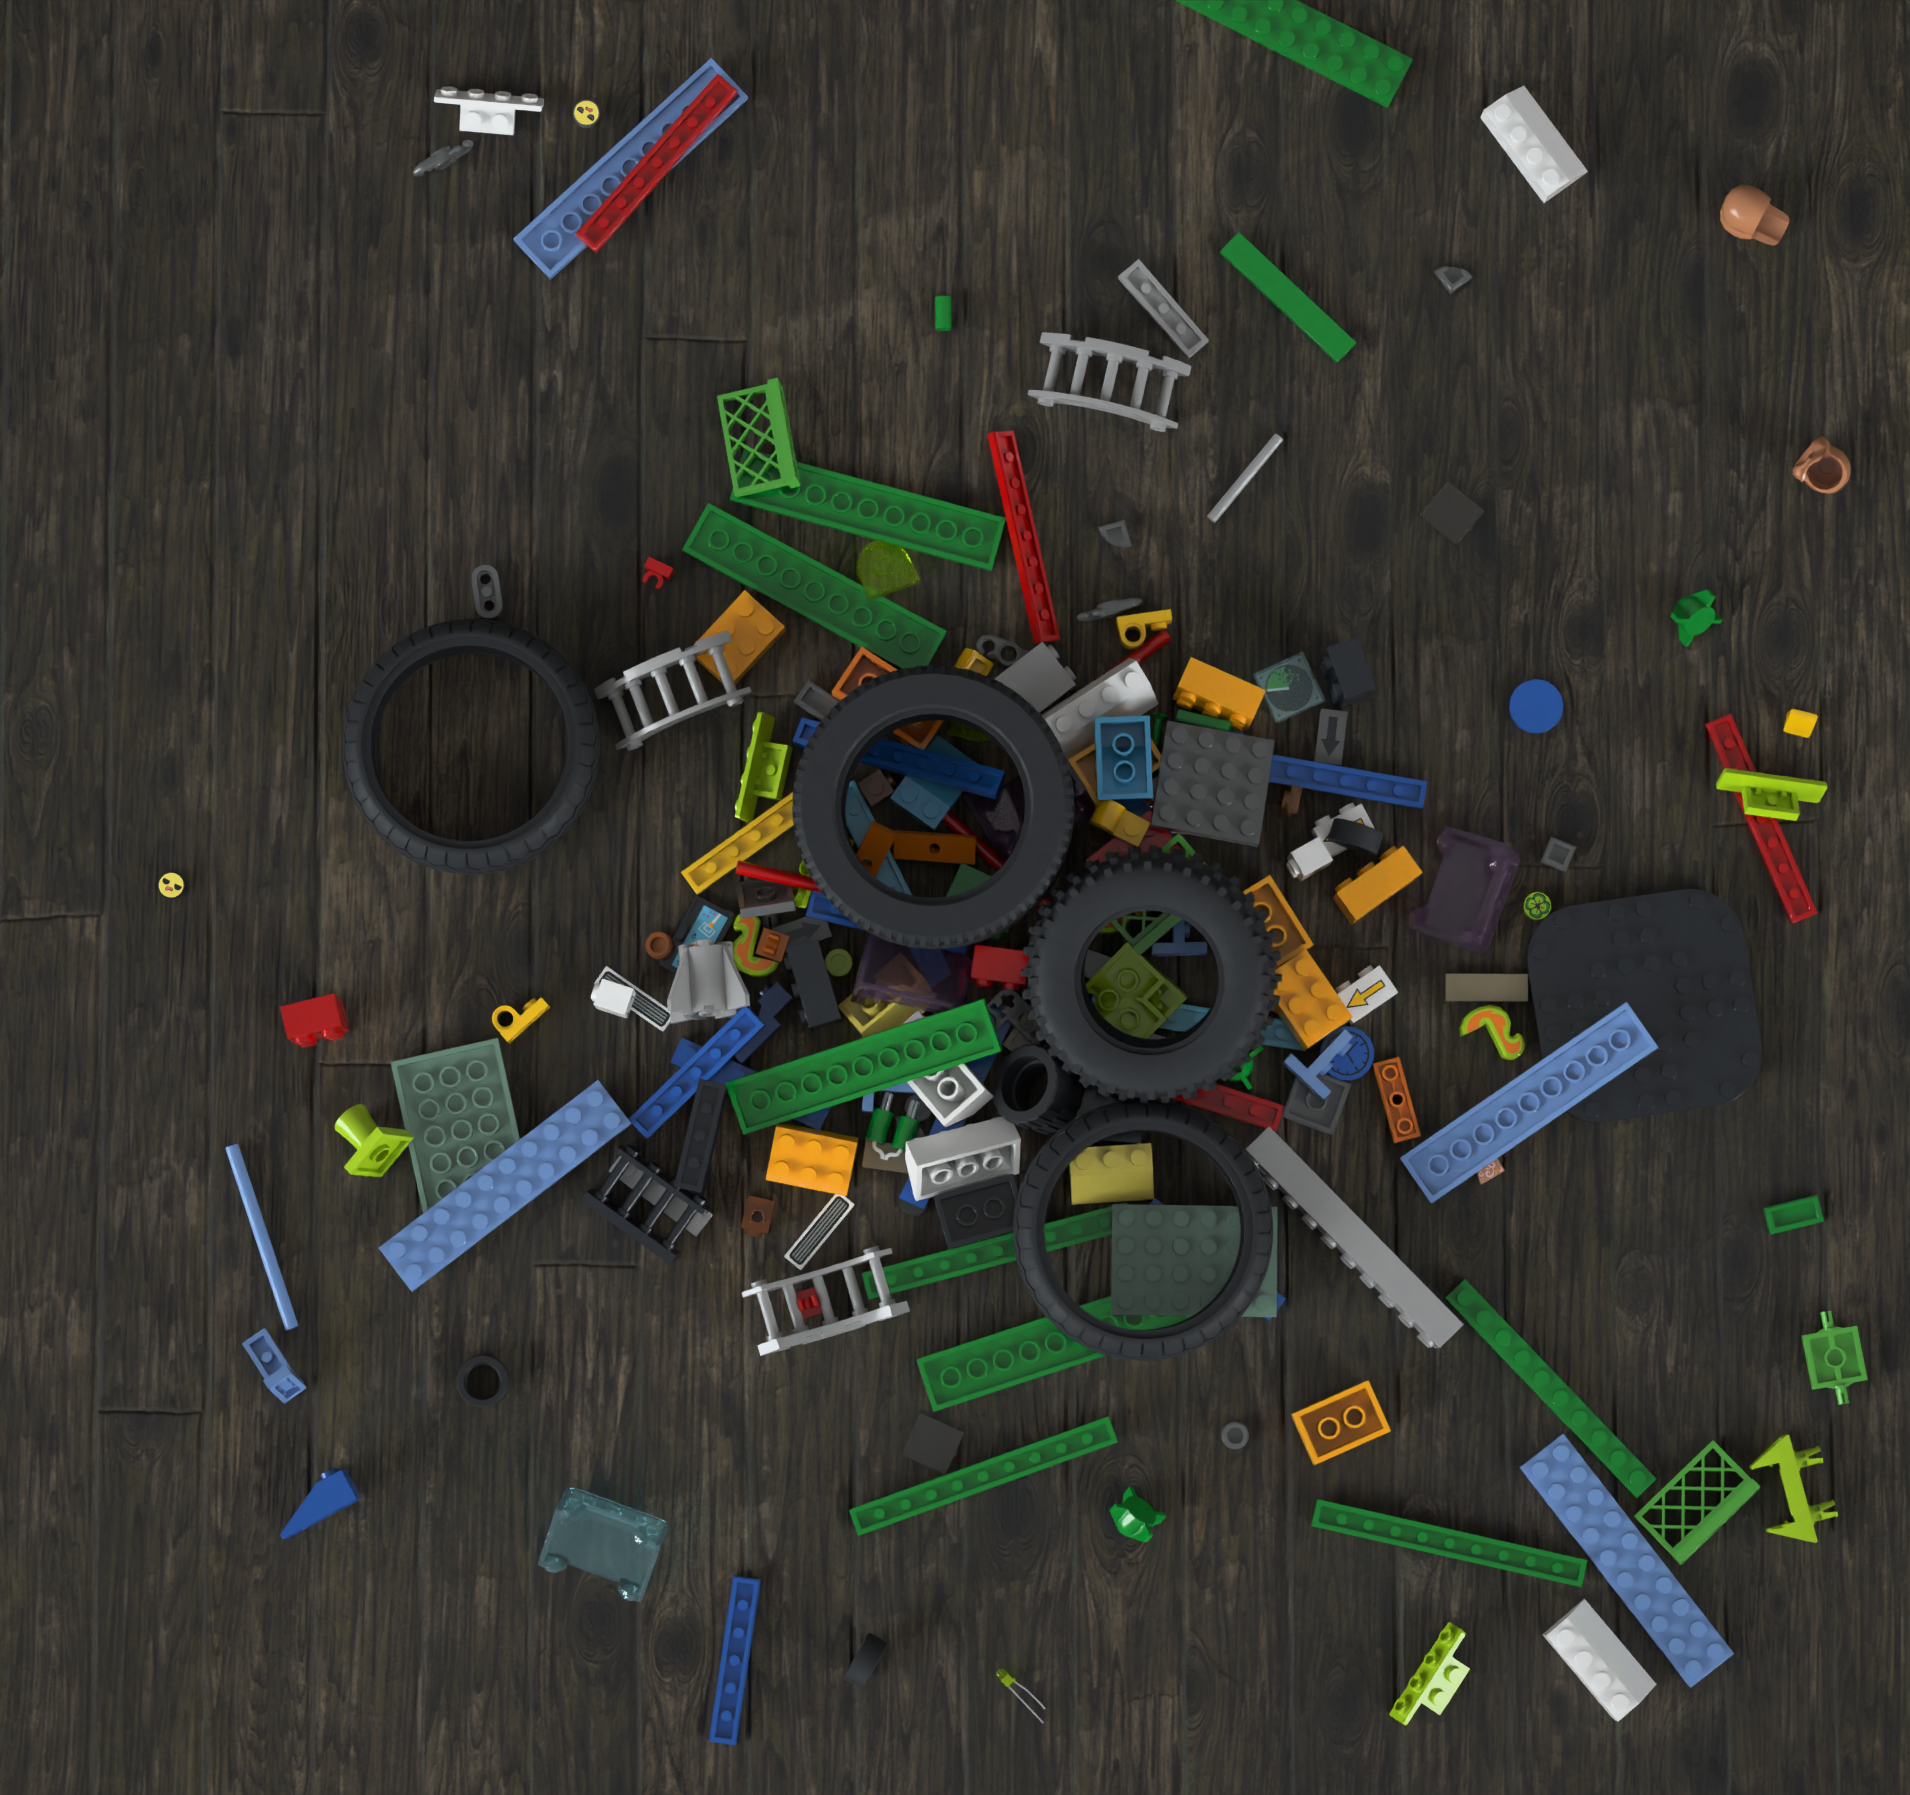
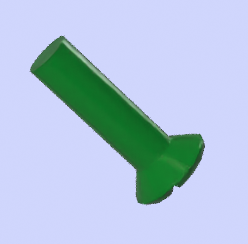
[1151,712,1168,745]

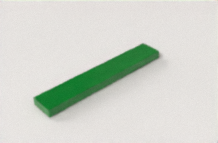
[1220,232,1356,363]

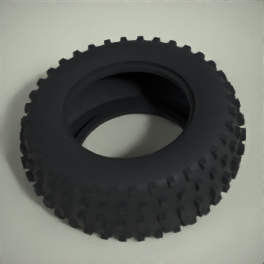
[1021,845,1282,1103]

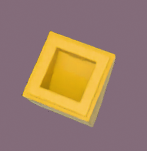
[954,648,994,676]
[1783,708,1818,738]

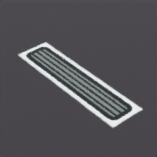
[594,966,670,1032]
[784,1194,855,1270]

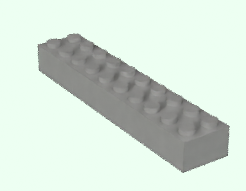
[1245,1127,1464,1348]

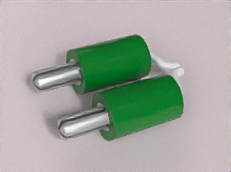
[865,1092,920,1160]

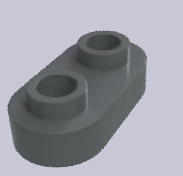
[471,565,503,620]

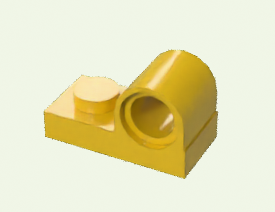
[1116,609,1172,650]
[1089,800,1150,848]
[492,997,550,1044]

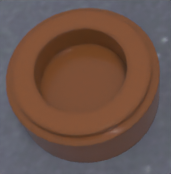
[645,932,674,960]

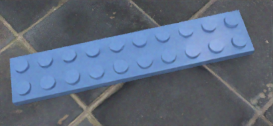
[513,58,748,280]
[1400,1002,1659,1203]
[379,1080,631,1292]
[1519,1434,1734,1688]

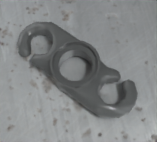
[413,140,474,176]
[1077,598,1143,622]
[976,634,1030,668]

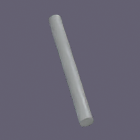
[1207,433,1283,523]

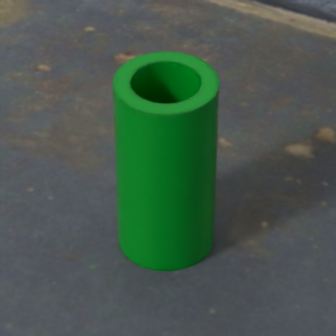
[935,296,951,331]

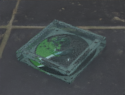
[1253,651,1326,724]

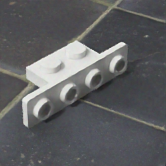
[434,86,544,135]

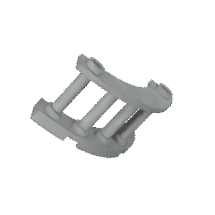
[1028,332,1191,432]
[594,631,752,751]
[742,1246,910,1356]

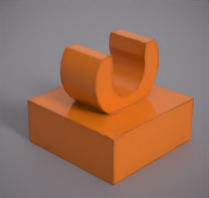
[755,928,791,963]

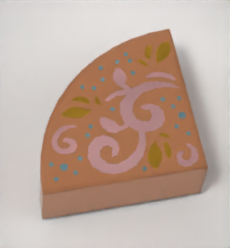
[1477,1158,1505,1185]

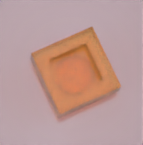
[1281,785,1303,817]

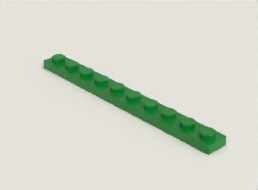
[862,1202,1128,1300]
[1445,1279,1656,1498]
[849,1416,1118,1536]
[1311,1499,1587,1587]

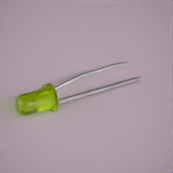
[996,1668,1045,1723]

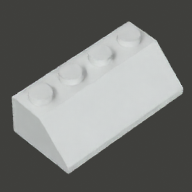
[1480,86,1588,203]
[1041,658,1158,761]
[903,1011,994,1127]
[905,1116,1021,1201]
[1542,1599,1656,1721]

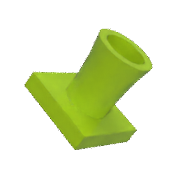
[335,1104,414,1177]

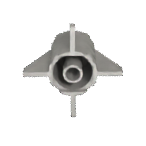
[667,939,751,1024]

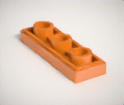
[856,821,897,877]
[893,830,977,865]
[1372,1057,1421,1143]

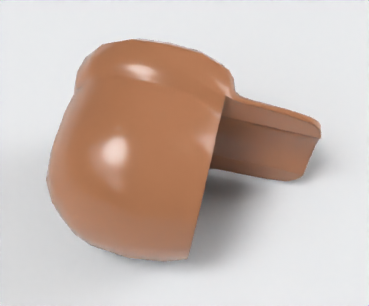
[1720,184,1789,246]
[1793,436,1851,494]

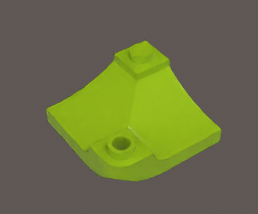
[1086,941,1188,1039]

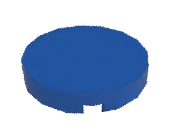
[1509,679,1564,734]

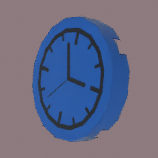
[1320,1026,1374,1081]

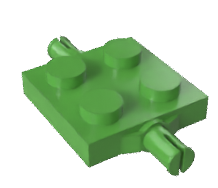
[1801,1311,1868,1405]

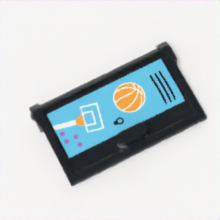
[657,895,738,974]

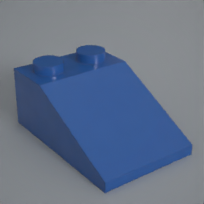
[280,1467,362,1539]

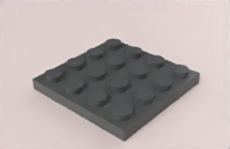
[1150,721,1275,847]

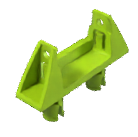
[1749,1434,1838,1543]

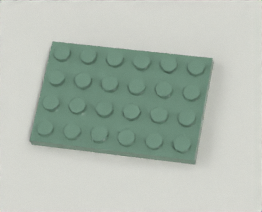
[391,1038,520,1213]
[1111,1204,1278,1317]

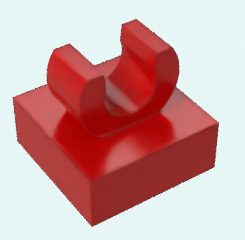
[643,557,674,591]
[796,1287,822,1319]

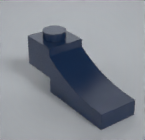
[734,982,793,1065]

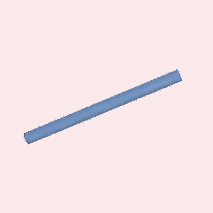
[225,1144,298,1330]

